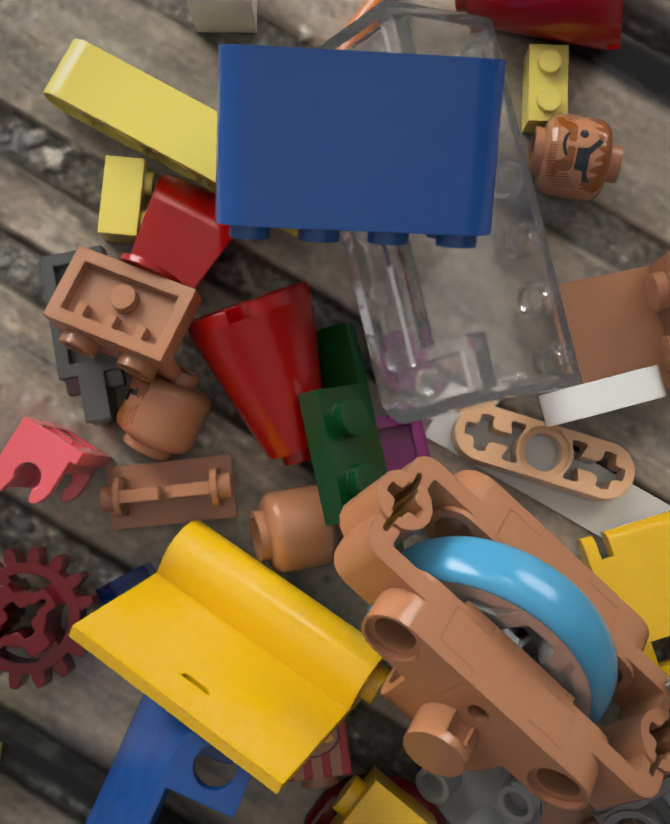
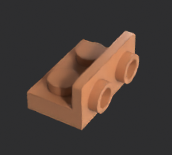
[43,245,202,382]

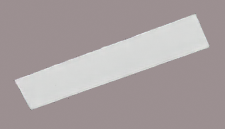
[425,383,670,538]

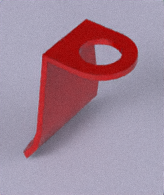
[119,173,234,289]

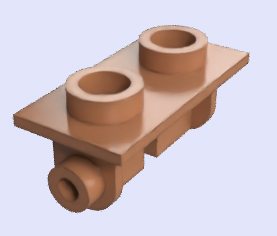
[100,454,238,530]

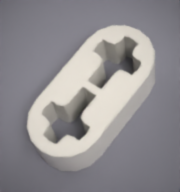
[538,365,667,427]

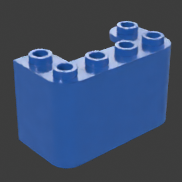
[215,44,506,249]

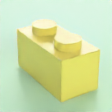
[522,44,569,134]
[97,155,156,244]

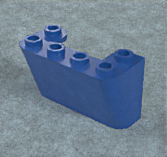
[85,694,252,824]

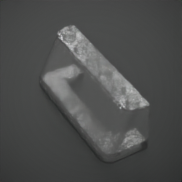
[318,0,583,424]

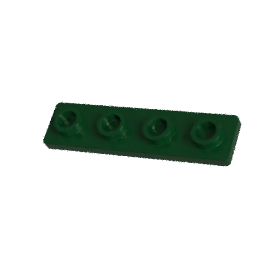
[298,322,404,553]

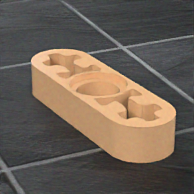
[451,404,635,501]

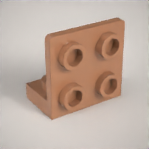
[550,251,670,390]

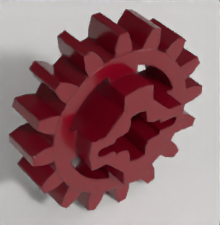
[0,546,100,690]

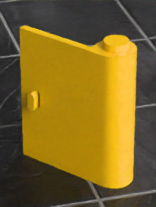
[68,519,392,795]

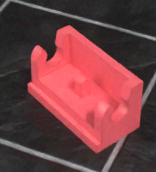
[0,416,112,504]

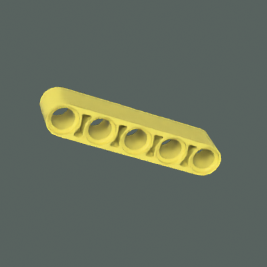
[43,38,299,238]

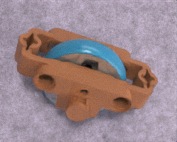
[334,456,670,811]

